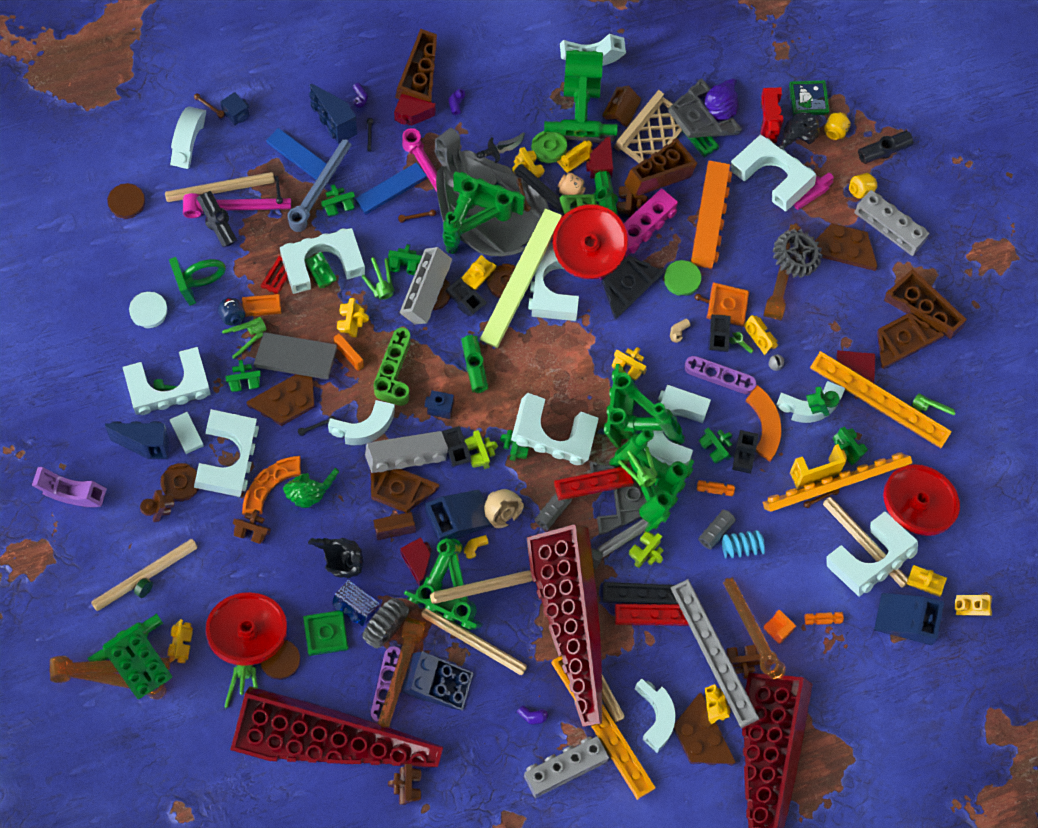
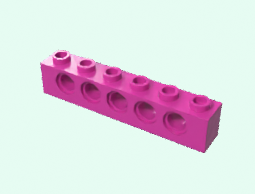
[599,188,678,280]

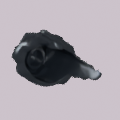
[779,112,820,149]
[308,538,364,578]

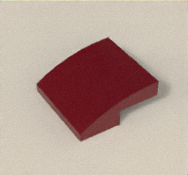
[836,350,875,384]

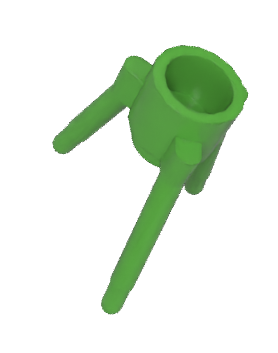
[362,257,395,300]
[222,317,266,359]
[911,393,956,415]
[618,447,658,487]
[225,665,258,708]

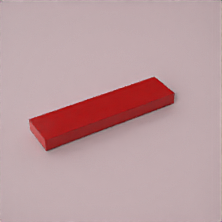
[554,465,634,501]
[615,604,689,626]

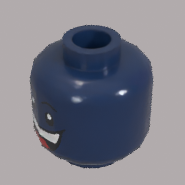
[218,297,246,326]

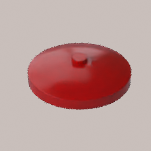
[553,204,628,279]
[883,464,960,536]
[206,592,287,665]

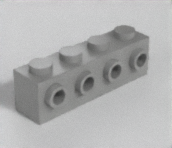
[854,190,930,256]
[400,247,452,325]
[365,431,448,473]
[524,736,609,798]

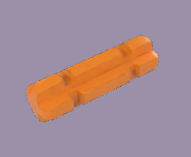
[697,480,735,496]
[804,612,844,625]

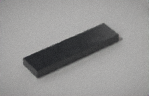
[603,582,679,605]

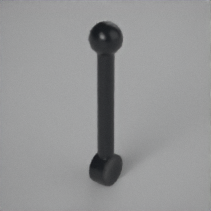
[366,118,374,152]
[275,176,283,204]
[298,416,336,436]

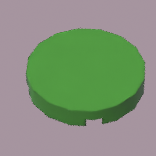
[531,131,568,163]
[664,260,702,296]

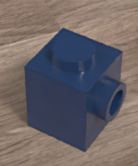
[220,92,249,125]
[424,390,454,419]

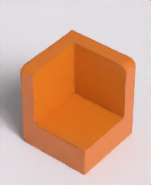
[763,610,796,644]

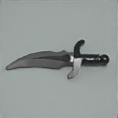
[477,133,525,163]

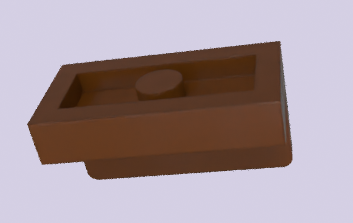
[602,86,641,127]
[373,512,416,540]

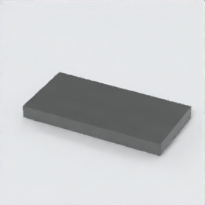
[254,332,338,380]

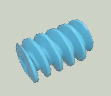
[722,530,765,559]

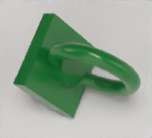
[169,257,226,306]

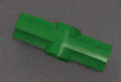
[594,171,618,216]
[461,335,488,393]

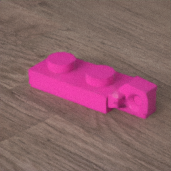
[793,172,834,210]

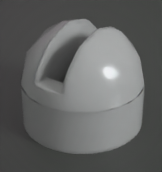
[769,354,784,371]

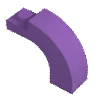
[32,467,107,507]

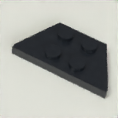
[602,255,666,319]

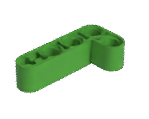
[374,327,411,406]

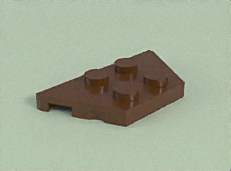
[815,223,877,271]
[877,313,944,369]
[246,374,315,426]
[370,469,439,513]
[673,693,736,766]

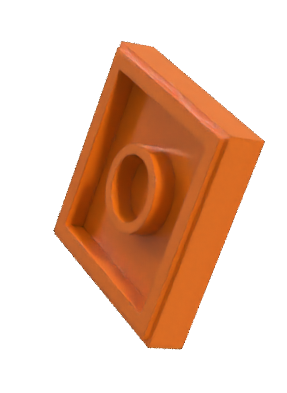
[707,283,749,327]

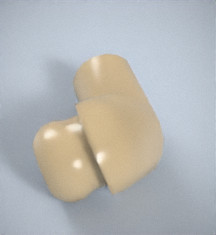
[670,318,691,343]

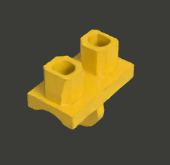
[512,147,545,178]
[461,255,496,290]
[337,298,369,337]
[612,347,647,381]
[906,565,947,597]
[955,595,992,616]
[705,684,730,724]

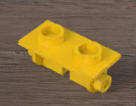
[557,140,593,173]
[743,315,778,355]
[167,619,193,663]

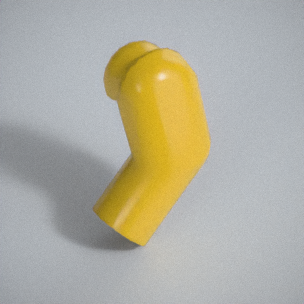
[464,535,488,559]

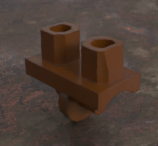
[617,186,648,218]
[140,490,174,522]
[232,509,271,544]
[726,645,762,679]
[388,764,421,805]

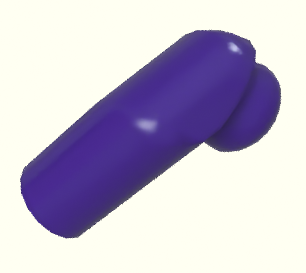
[352,83,368,108]
[449,88,466,115]
[517,705,548,725]

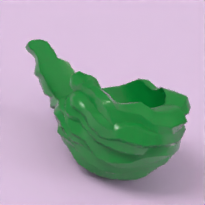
[283,468,339,508]

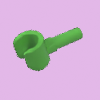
[729,332,753,353]

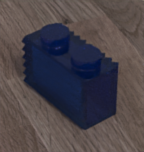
[332,580,380,626]

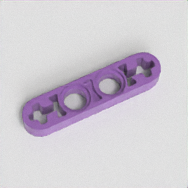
[684,356,756,394]
[371,647,402,724]

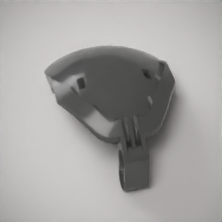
[435,128,549,257]

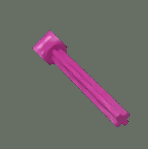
[402,128,437,192]
[183,193,291,218]

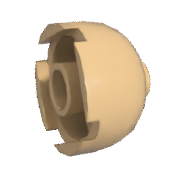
[484,489,524,528]

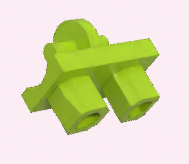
[464,430,498,469]
[629,532,664,568]

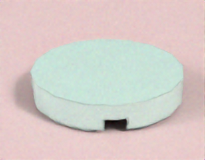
[129,292,168,328]

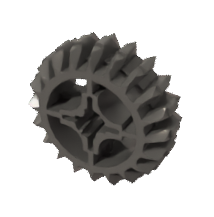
[772,228,823,278]
[363,598,409,648]

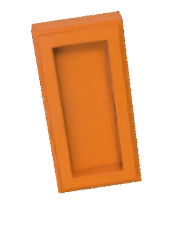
[242,294,281,317]
[334,333,364,371]

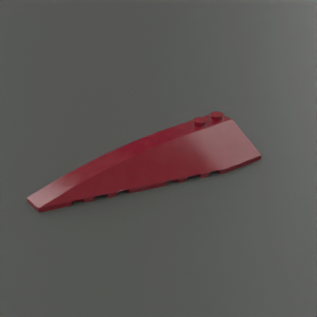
[527,524,602,727]
[742,673,813,828]
[230,686,443,767]

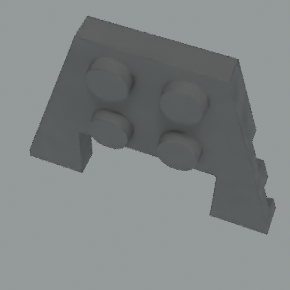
[668,78,742,138]
[589,462,647,535]

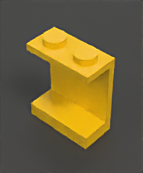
[790,444,847,489]

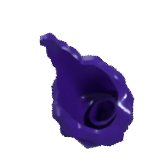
[704,78,739,122]

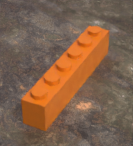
[691,161,732,269]

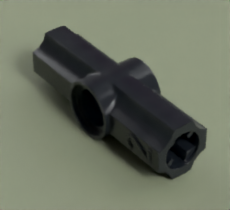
[858,130,914,164]
[197,191,238,248]

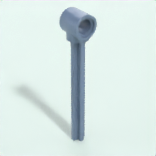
[288,139,352,232]

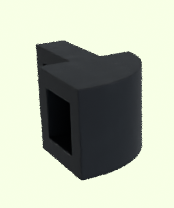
[446,278,487,316]
[708,314,731,352]
[441,426,471,467]
[732,430,759,474]

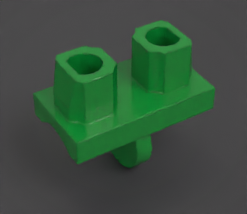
[321,184,355,217]
[388,244,422,275]
[305,252,337,288]
[225,360,261,392]
[806,386,840,416]
[832,426,868,465]
[698,427,733,464]
[500,430,529,461]

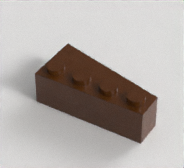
[395,28,437,102]
[624,138,697,197]
[884,269,967,339]

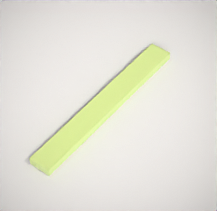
[480,209,562,348]

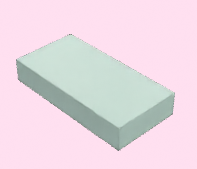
[170,412,204,454]

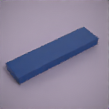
[266,128,326,180]
[355,162,427,215]

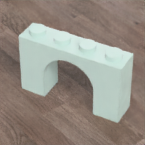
[731,135,816,211]
[280,228,365,294]
[528,243,579,321]
[123,347,211,415]
[644,385,711,465]
[511,393,599,465]
[194,409,259,497]
[827,512,918,597]

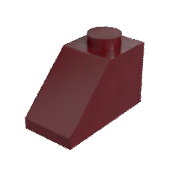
[394,93,436,126]
[586,137,613,179]
[400,537,432,587]

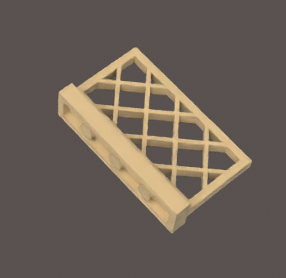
[614,90,682,163]

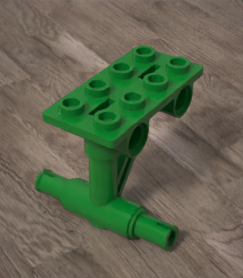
[544,50,617,137]
[442,172,525,254]
[604,364,685,448]
[609,428,694,532]
[404,538,483,630]
[87,613,172,699]

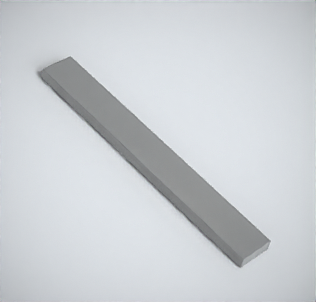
[670,579,759,728]

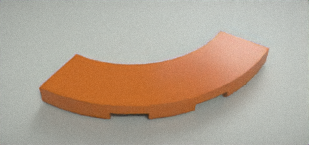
[746,385,781,462]
[242,456,301,515]

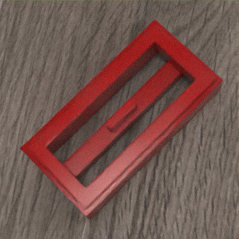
[261,256,288,294]

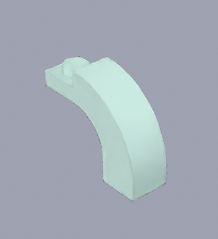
[560,34,626,66]
[170,107,206,169]
[776,381,845,423]
[328,400,395,445]
[635,679,675,753]

